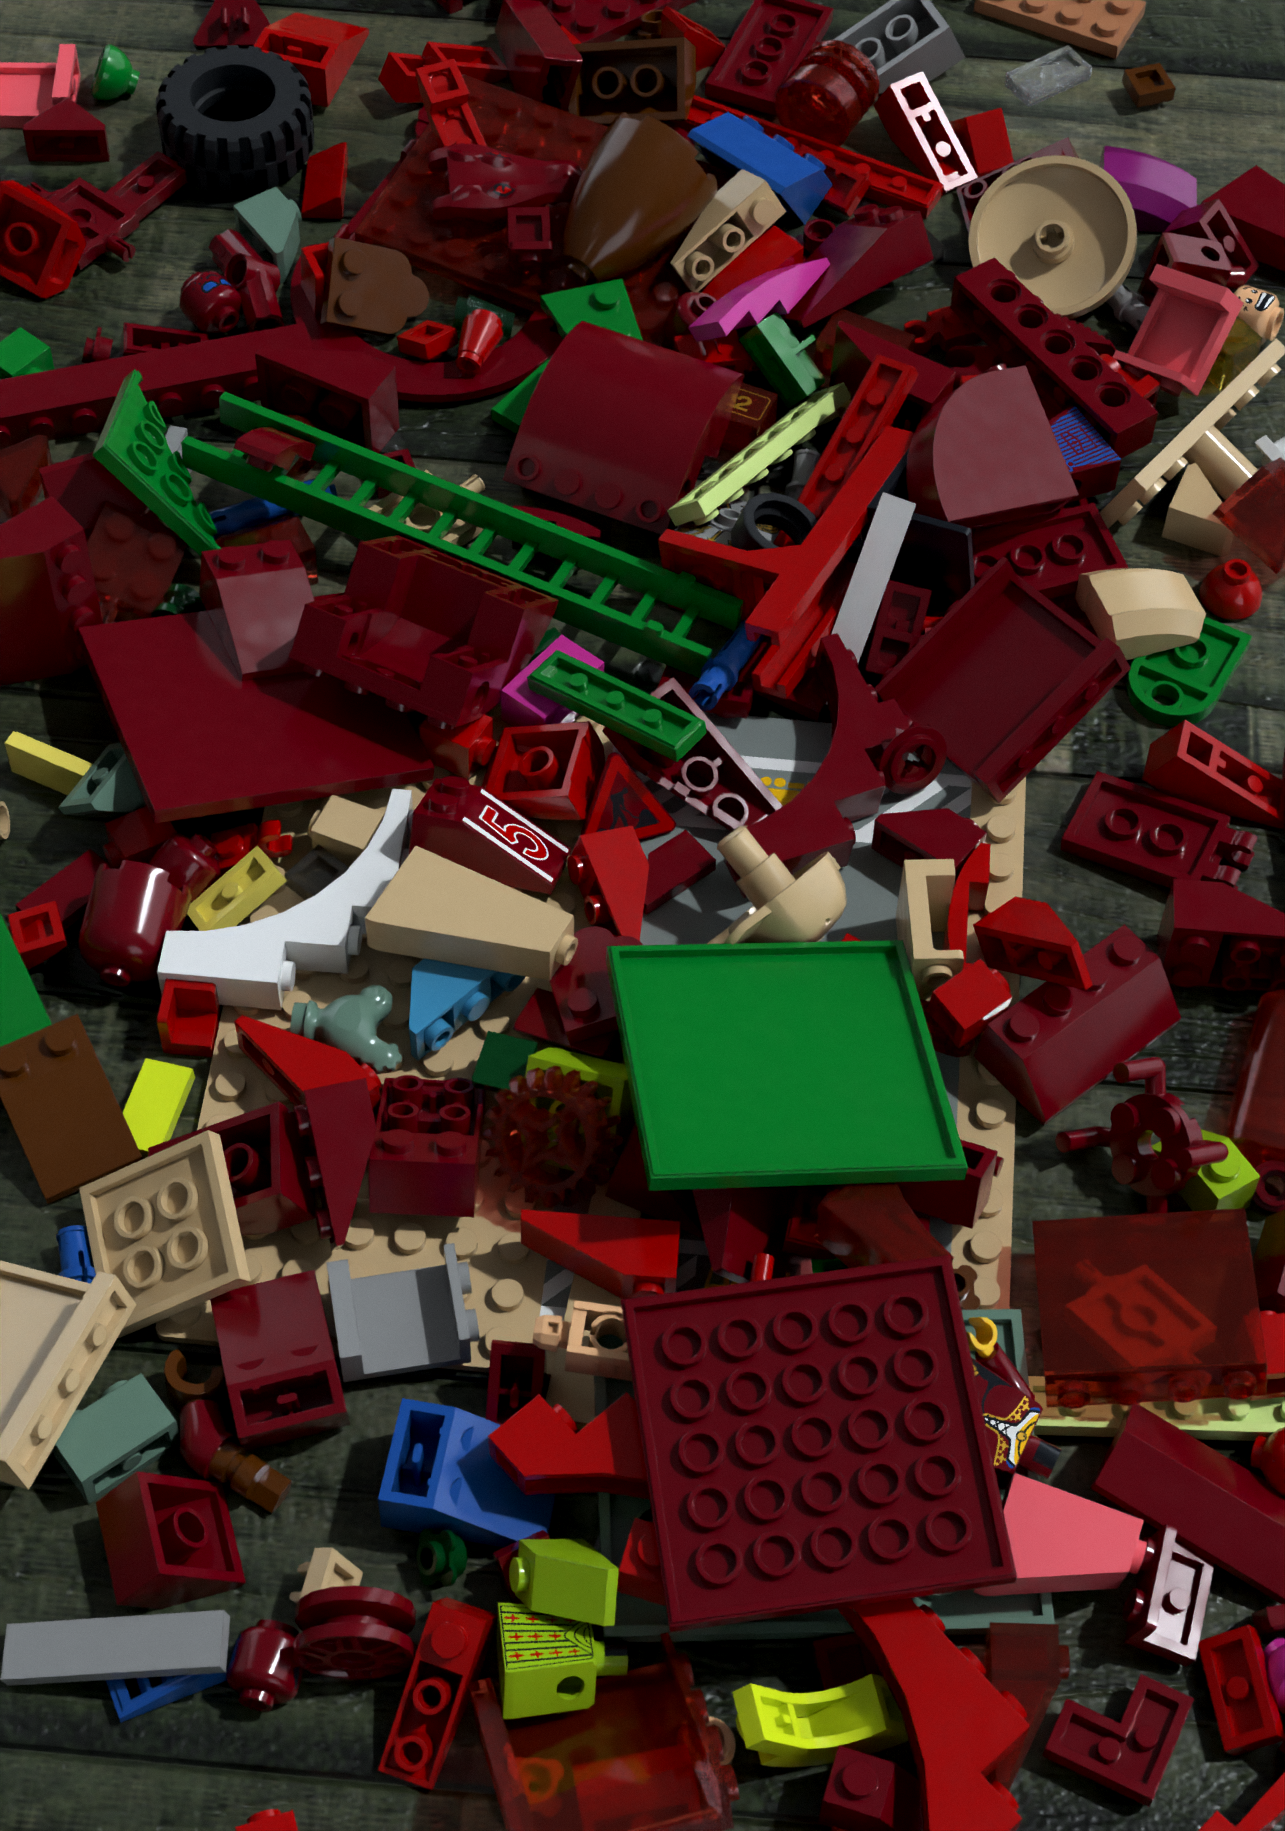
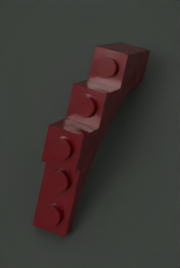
[724,633,913,899]

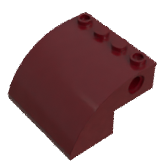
[503,321,745,535]
[289,535,559,730]

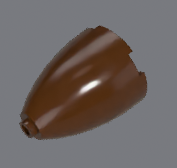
[562,112,717,285]

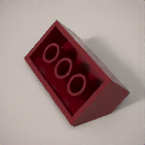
[974,924,1181,1126]

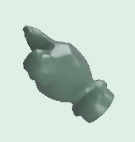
[290,985,402,1074]

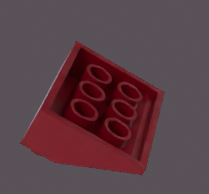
[0,496,103,686]

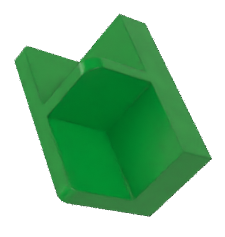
[738,313,825,409]

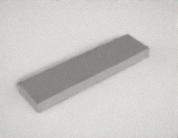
[0,1610,230,1686]

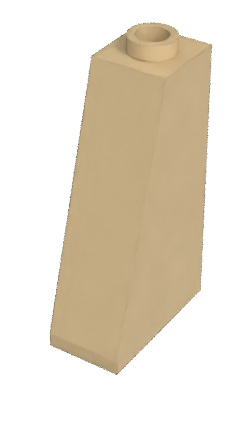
[365,846,578,980]

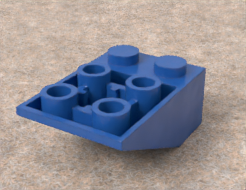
[378,1398,557,1548]

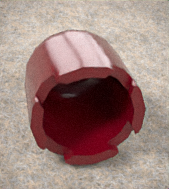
[78,860,192,987]

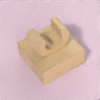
[289,1547,363,1604]

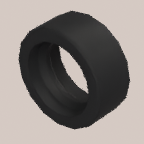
[731,493,818,551]

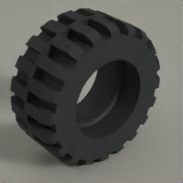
[156,45,314,196]

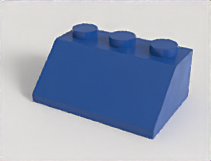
[687,112,833,225]

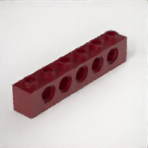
[950,257,1158,458]

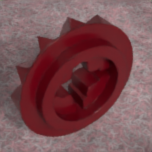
[875,721,947,794]

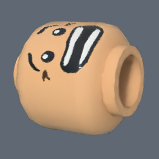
[1227,285,1284,347]

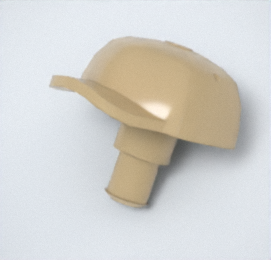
[707,826,847,945]

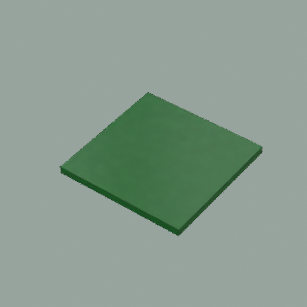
[605,940,968,1191]

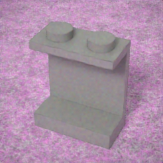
[326,1243,480,1382]

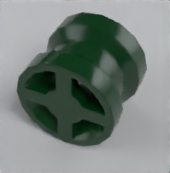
[150,584,207,618]

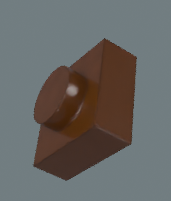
[1122,63,1176,108]

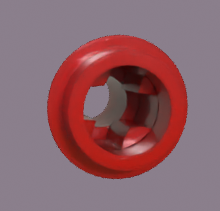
[455,309,503,374]

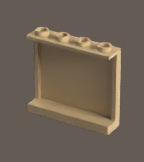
[0,1260,137,1490]

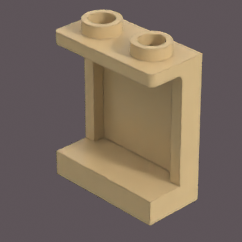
[896,859,964,1017]

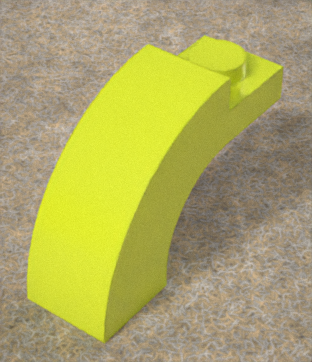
[732,1674,909,1767]

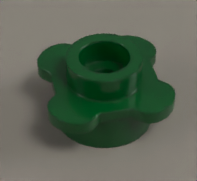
[417,1528,467,1587]

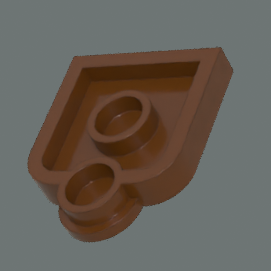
[320,237,429,336]

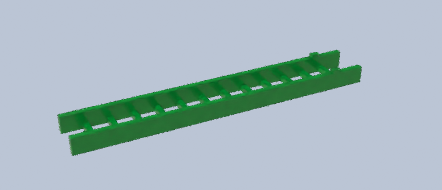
[181,392,744,678]

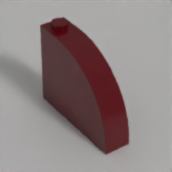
[906,364,1079,530]

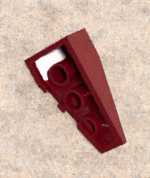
[602,677,783,832]

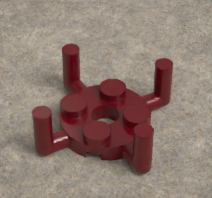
[1055,1057,1228,1238]

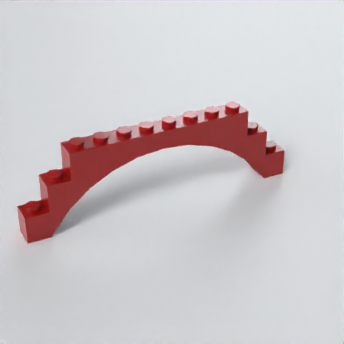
[488,1392,1031,1831]

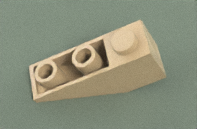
[670,169,786,292]

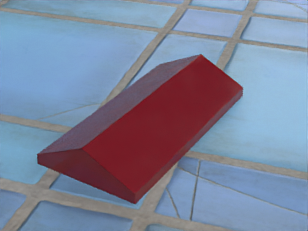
[1090,1401,1285,1604]

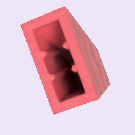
[974,1473,1147,1596]

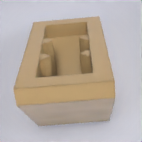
[1162,463,1237,556]

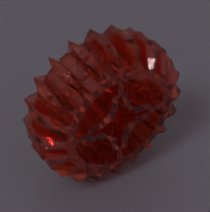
[482,1066,624,1208]

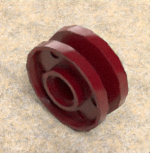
[292,1586,416,1680]

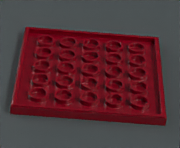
[78,593,435,824]
[621,1255,1017,1633]

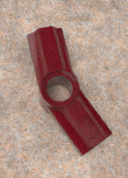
[208,229,284,333]

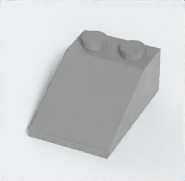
[818,0,965,100]

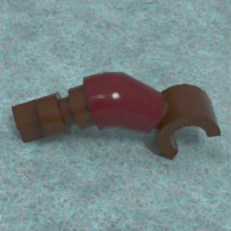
[164,1349,292,1513]

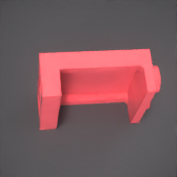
[0,44,81,128]
[1113,264,1244,397]

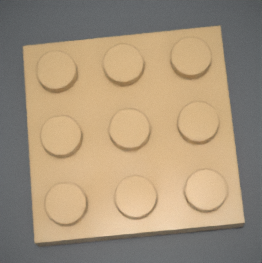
[79,1130,251,1338]

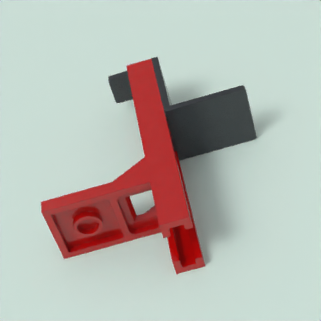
[658,426,975,700]

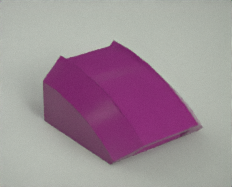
[1099,146,1197,233]

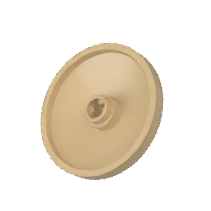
[968,155,1137,320]

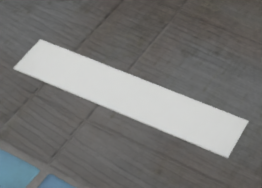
[831,492,916,663]

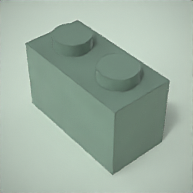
[52,1373,179,1504]

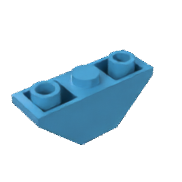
[409,959,525,1061]

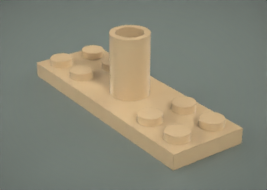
[1100,338,1285,529]

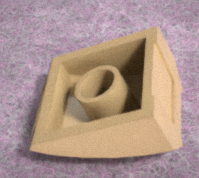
[1075,568,1206,660]

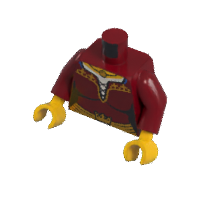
[966,1317,1062,1490]

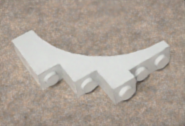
[157,789,414,1010]

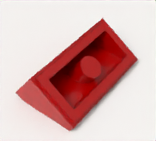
[301,142,348,219]

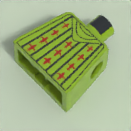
[496,1603,628,1719]

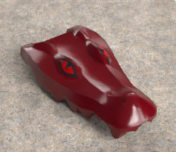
[427,143,582,224]

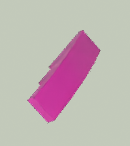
[688,258,831,342]

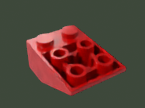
[253,12,369,107]

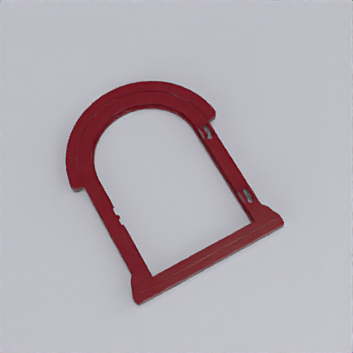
[290,106,588,403]

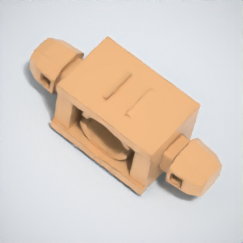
[532,1300,632,1381]

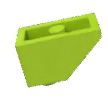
[1152,1129,1260,1230]
[509,1539,619,1626]

